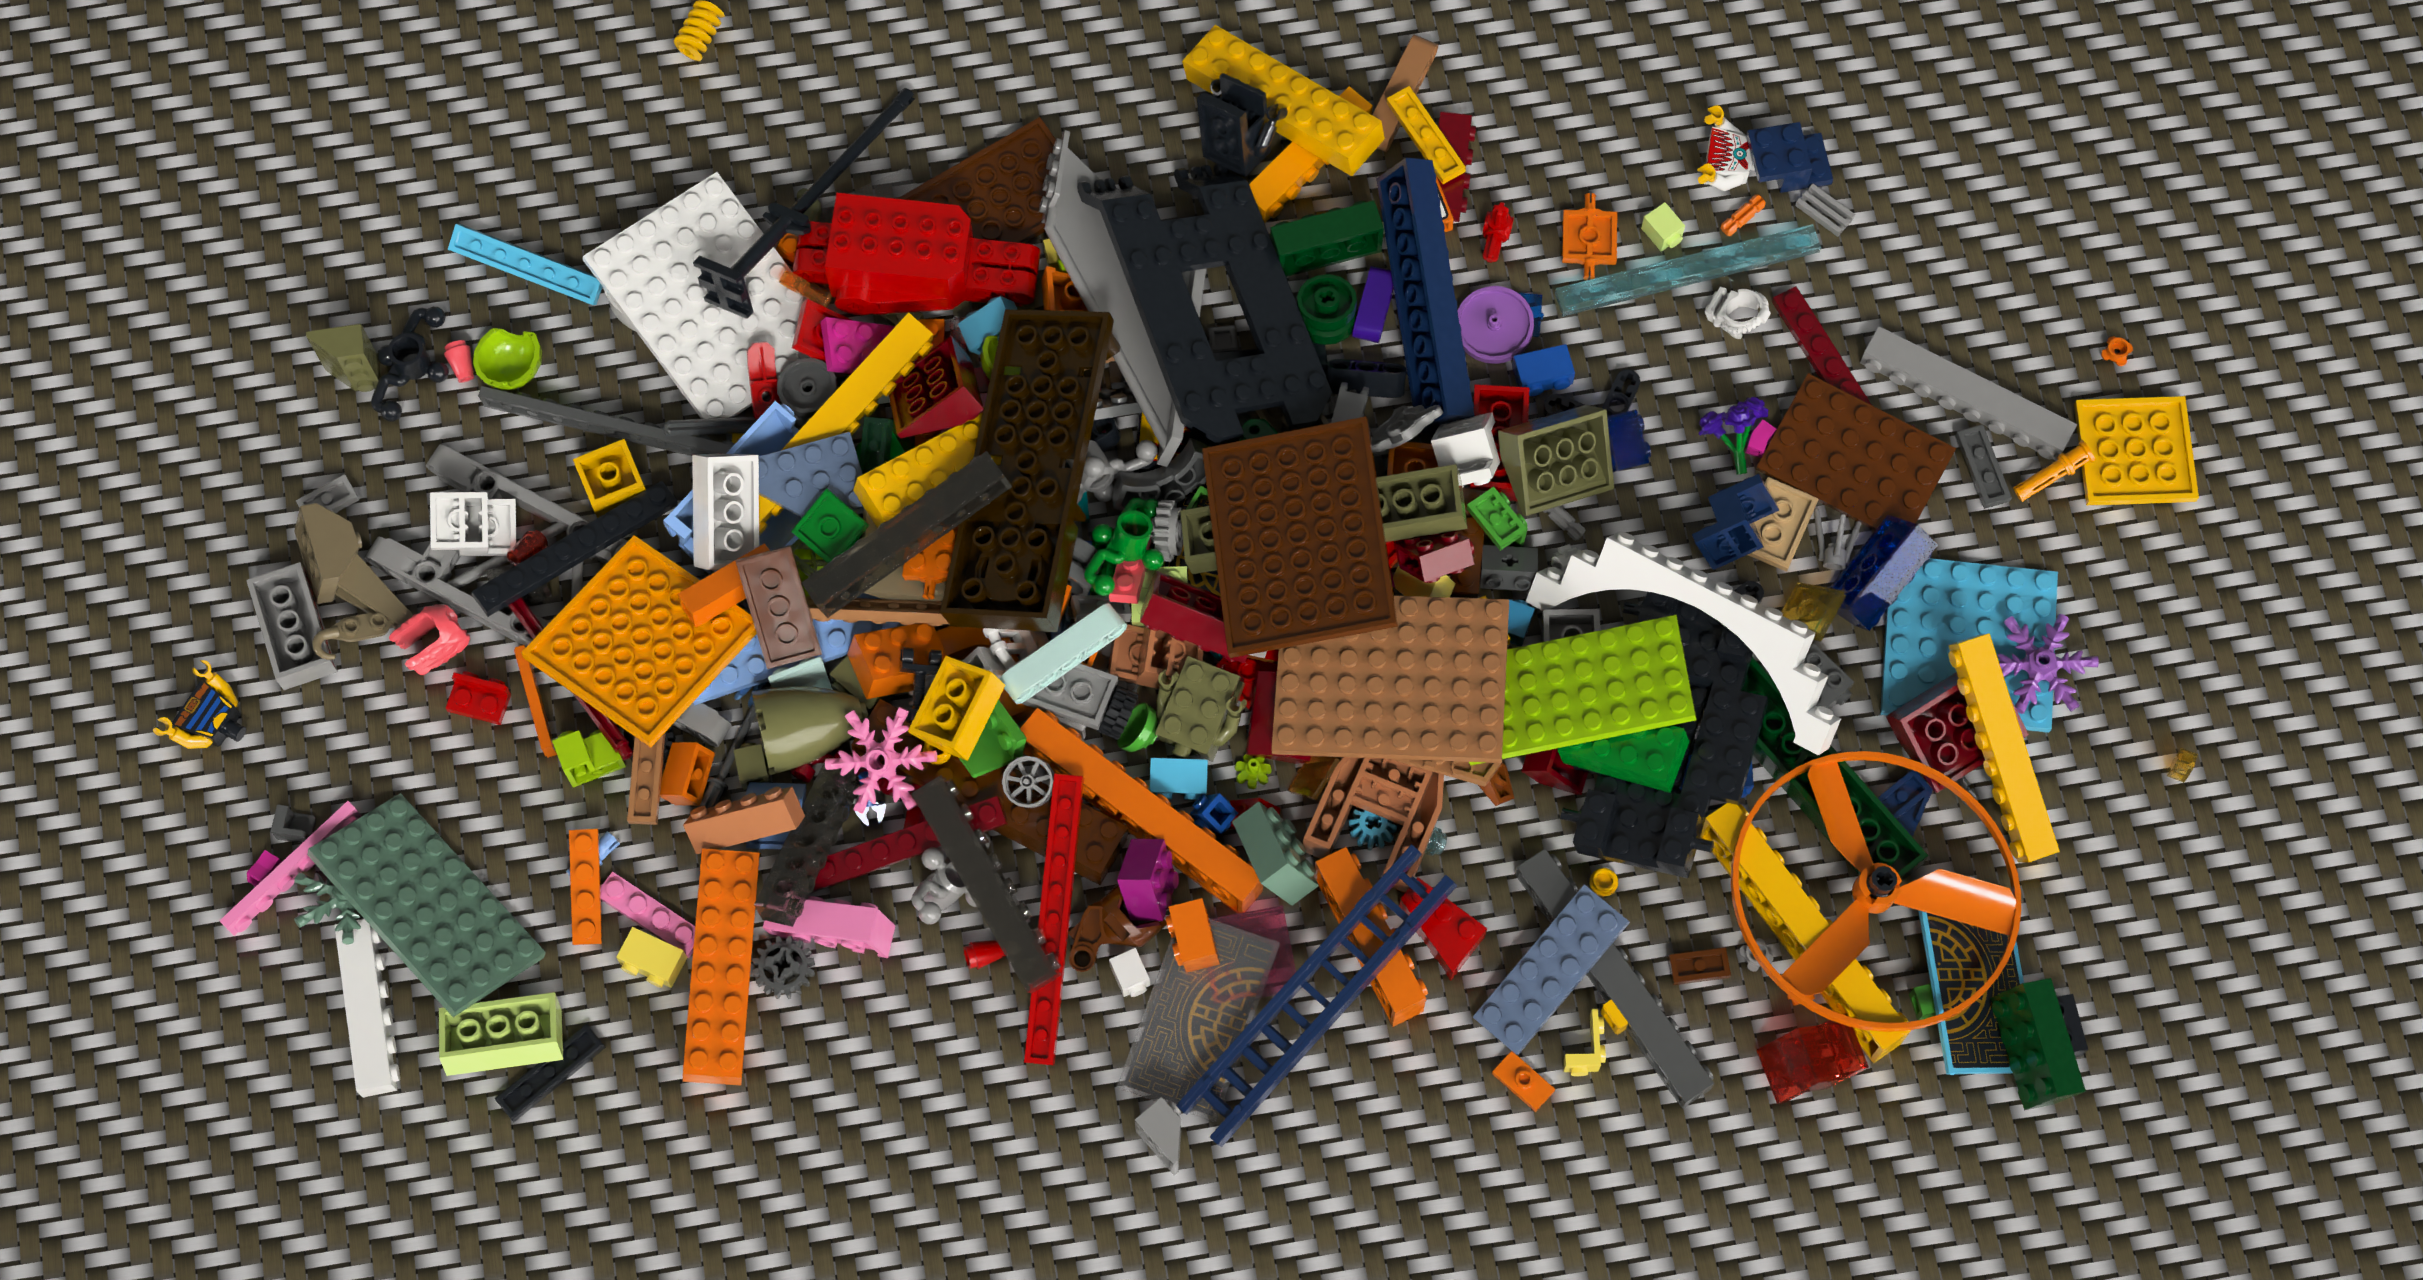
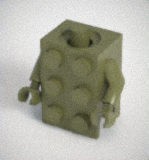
[1155,656,1247,762]

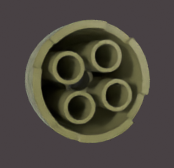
[752,686,868,775]

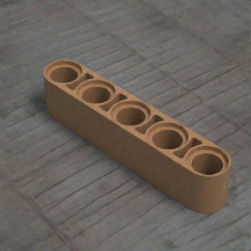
[1373,35,1439,152]

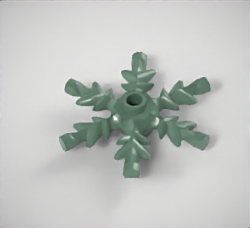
[294,872,361,945]

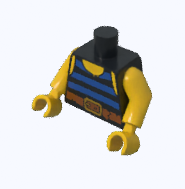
[153,660,246,749]

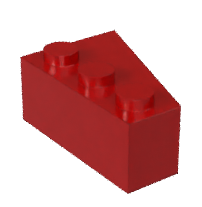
[1399,877,1487,981]

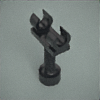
[899,647,942,724]

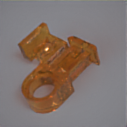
[778,270,833,308]

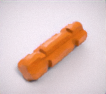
[1720,194,1766,236]

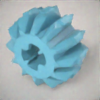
[1349,809,1397,851]

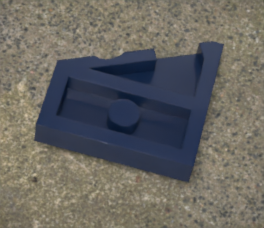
[1877,770,1933,837]

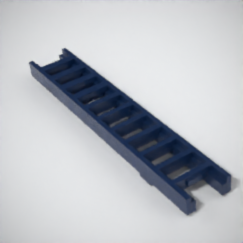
[1176,844,1457,1147]

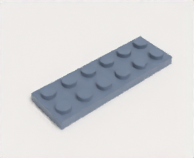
[1473,884,1630,1055]

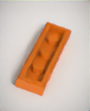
[514,645,557,758]

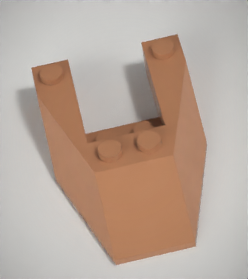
[1303,757,1444,893]

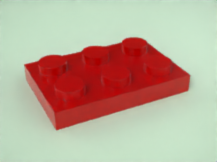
[792,299,853,375]

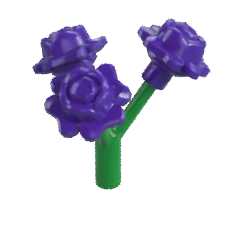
[1698,397,1769,475]

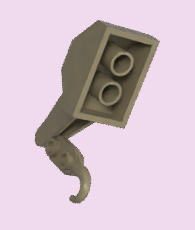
[294,503,413,660]

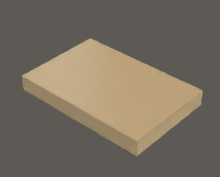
[1748,477,1819,572]

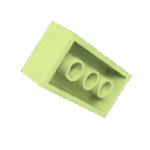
[439,992,563,1076]

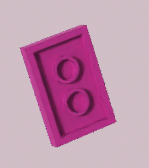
[821,317,895,374]

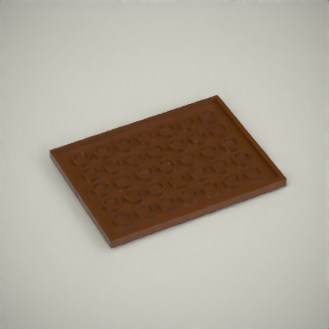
[1202,416,1398,658]

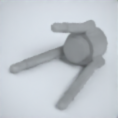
[1814,508,1861,570]

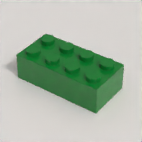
[1557,725,1689,793]

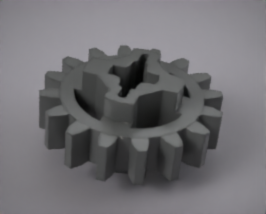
[752,936,815,999]

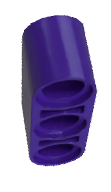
[1352,266,1394,343]

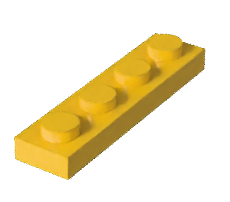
[1387,86,1466,184]

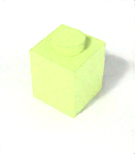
[1641,203,1685,252]

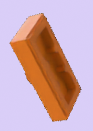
[1492,1051,1556,1112]

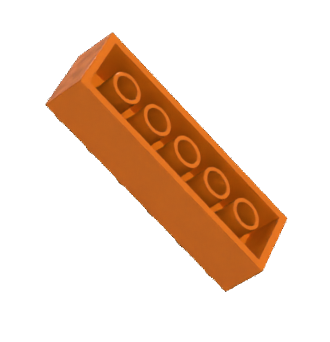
[1314,847,1428,1027]

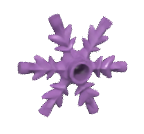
[1998,614,2099,714]

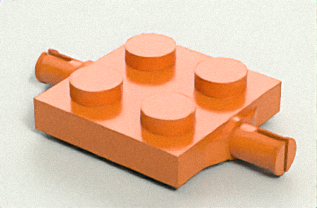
[1562,193,1617,281]
[902,508,958,600]

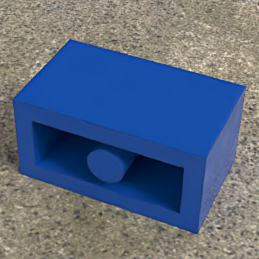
[1512,344,1575,396]

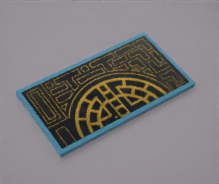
[1918,910,2024,1075]

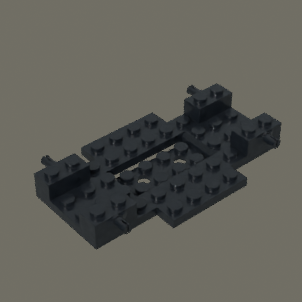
[1560,591,1769,878]

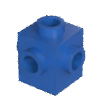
[1189,793,1238,835]

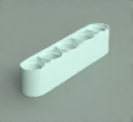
[1000,603,1127,704]

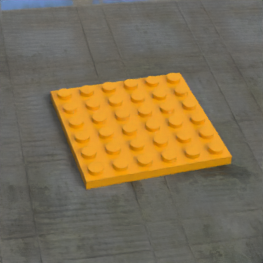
[521,535,757,748]

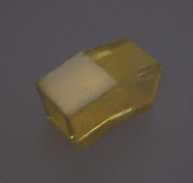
[2167,748,2198,783]

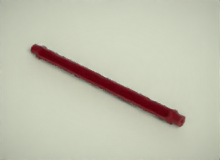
[508,597,633,760]

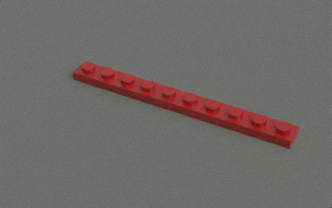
[1024,774,1084,1065]

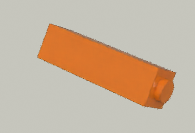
[678,543,770,628]

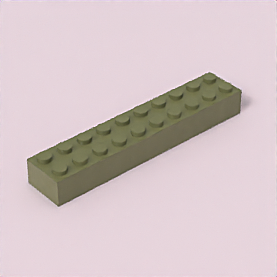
[1180,464,1468,574]

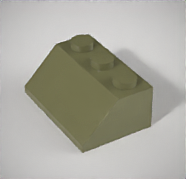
[306,324,381,392]

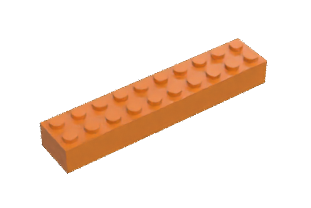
[1020,708,1263,917]

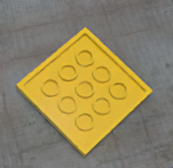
[2074,396,2199,506]

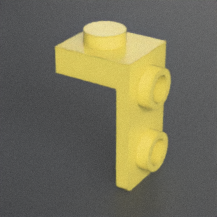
[1563,1008,1606,1076]

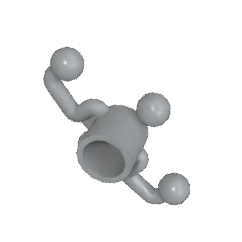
[1066,440,1157,504]
[911,833,991,924]

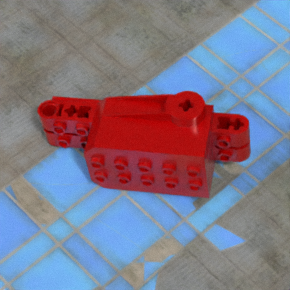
[792,193,1041,315]

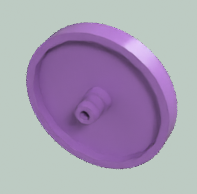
[1457,286,1534,364]

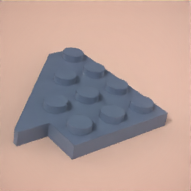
[758,432,864,518]

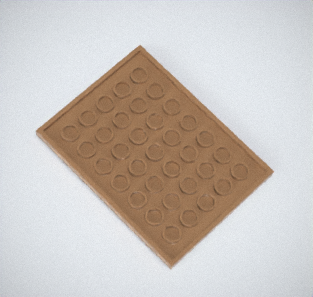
[1272,596,1509,763]

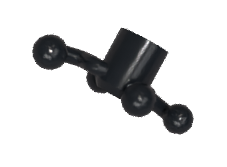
[371,306,449,422]

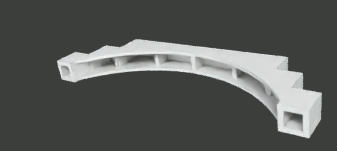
[1526,532,1841,755]

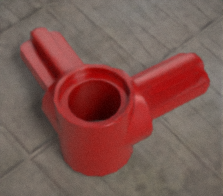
[1482,202,1514,263]

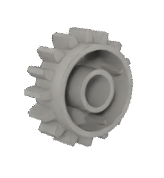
[1150,500,1183,562]

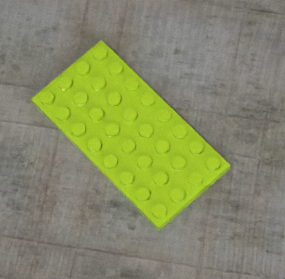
[1469,615,1696,766]

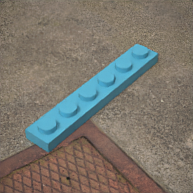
[448,224,603,305]

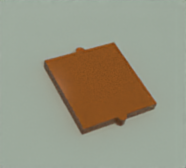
[1287,756,1340,800]

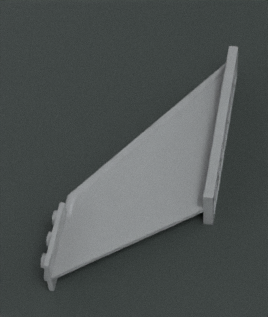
[1039,130,1206,467]

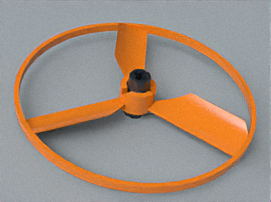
[1731,751,2021,1032]

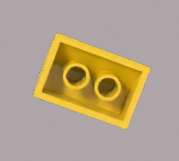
[908,656,1005,761]

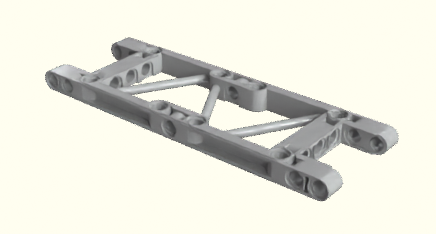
[364,444,751,747]

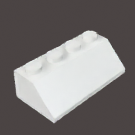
[692,454,759,570]

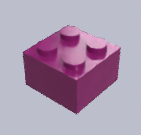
[1117,839,1179,921]

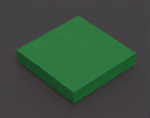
[791,488,870,568]

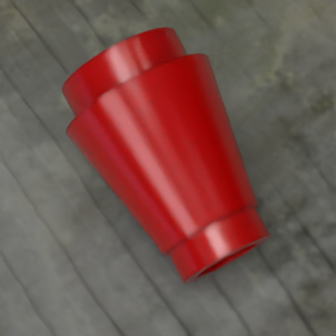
[963,939,1008,970]

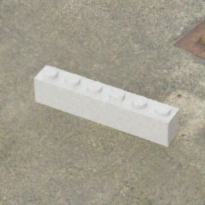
[334,919,400,1097]

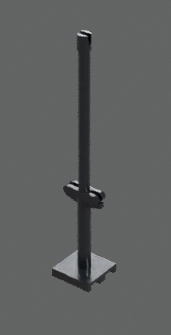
[693,88,915,319]

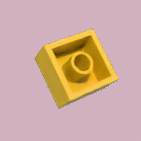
[573,439,646,518]

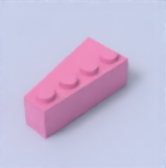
[763,893,895,958]

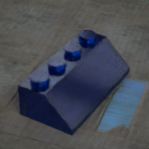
[1820,515,1938,631]

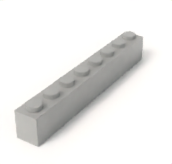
[1860,326,2077,461]

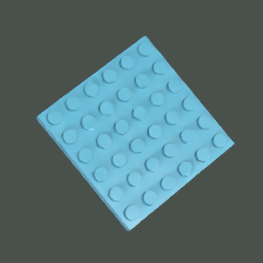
[1880,554,2058,733]

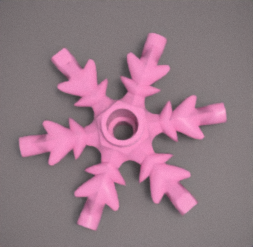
[825,707,937,814]

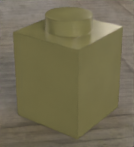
[734,743,771,790]

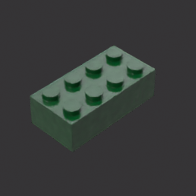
[1270,200,1384,277]
[1990,978,2086,1111]

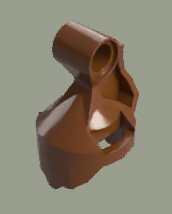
[1068,884,1167,972]

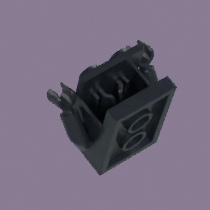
[1197,73,1288,177]

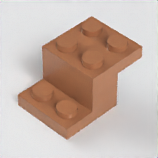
[1108,624,1203,689]

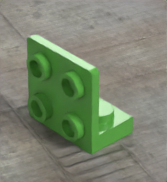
[1466,487,1528,551]
[959,699,1027,778]

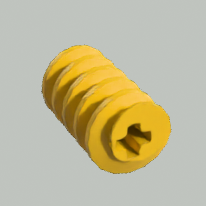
[674,0,725,61]

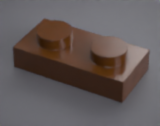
[1668,947,1731,985]

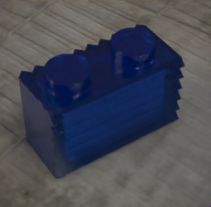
[1607,410,1651,472]

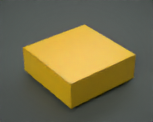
[1601,999,1628,1035]

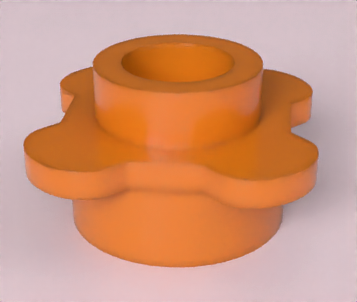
[2101,336,2133,366]

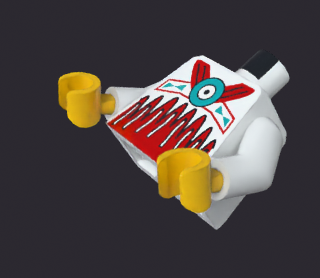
[1697,105,1755,191]

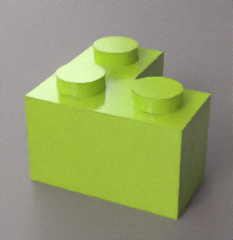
[552,730,626,788]

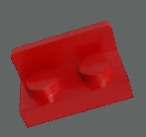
[446,671,511,725]

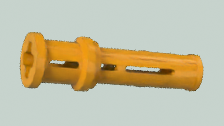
[2013,440,2096,502]

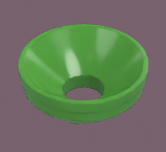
[1117,703,1159,752]

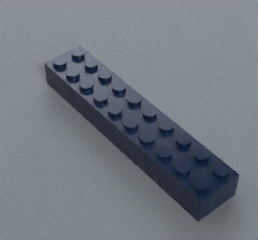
[1376,158,1475,434]

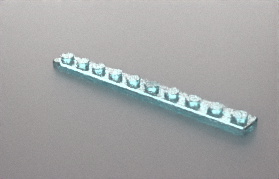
[1555,224,1821,317]

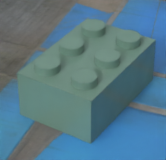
[1232,802,1319,906]

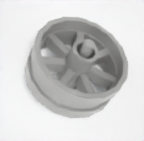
[1002,756,1055,808]

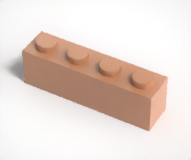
[683,786,805,854]

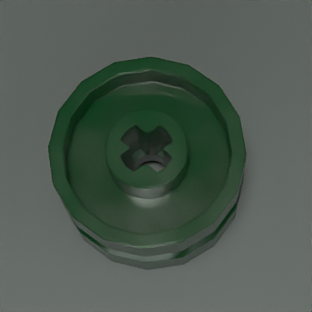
[1297,274,1357,345]

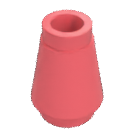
[444,340,474,383]

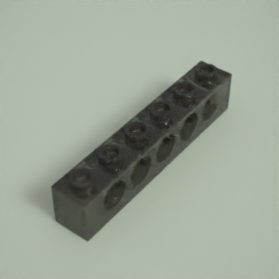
[754,763,860,927]

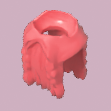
[389,604,470,675]

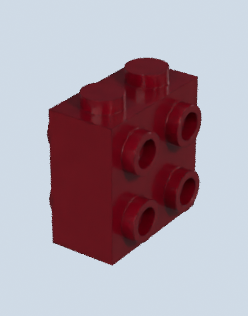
[1395,531,1474,583]

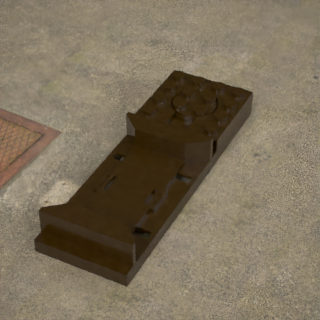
[940,309,1120,632]

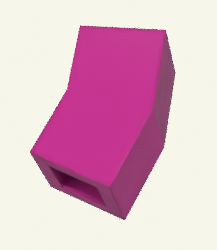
[1745,420,1777,458]
[247,850,282,887]

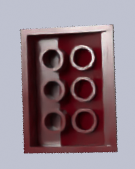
[889,336,984,438]
[1886,672,2029,793]

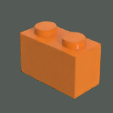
[660,742,715,806]

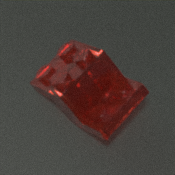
[1756,1013,1869,1104]

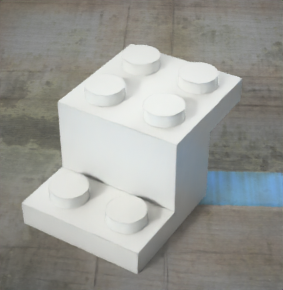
[1431,412,1500,488]
[430,492,516,556]

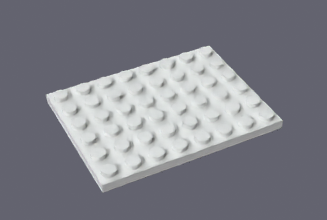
[583,172,815,419]

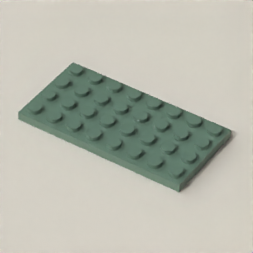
[307,793,546,1017]

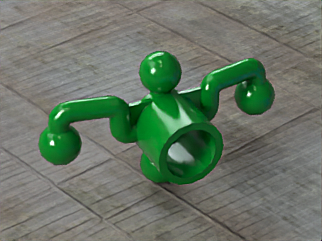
[1084,498,1164,596]

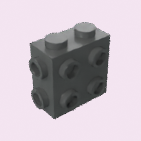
[1804,643,1854,710]

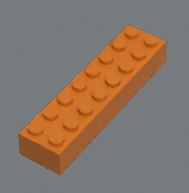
[683,849,760,1085]

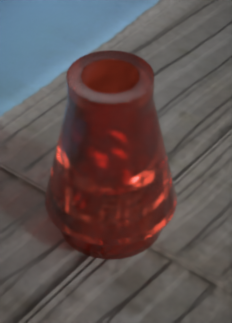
[507,530,548,566]

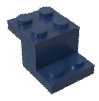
[1746,122,1833,193]
[1692,474,1779,570]

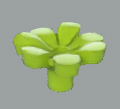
[1234,754,1272,789]

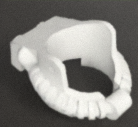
[1705,287,1771,339]

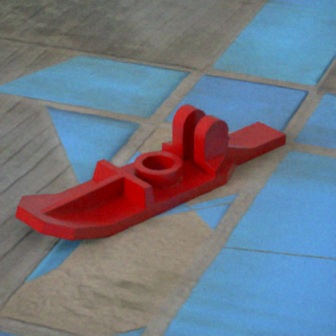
[747,341,780,421]

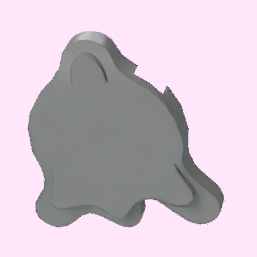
[1371,405,1443,453]

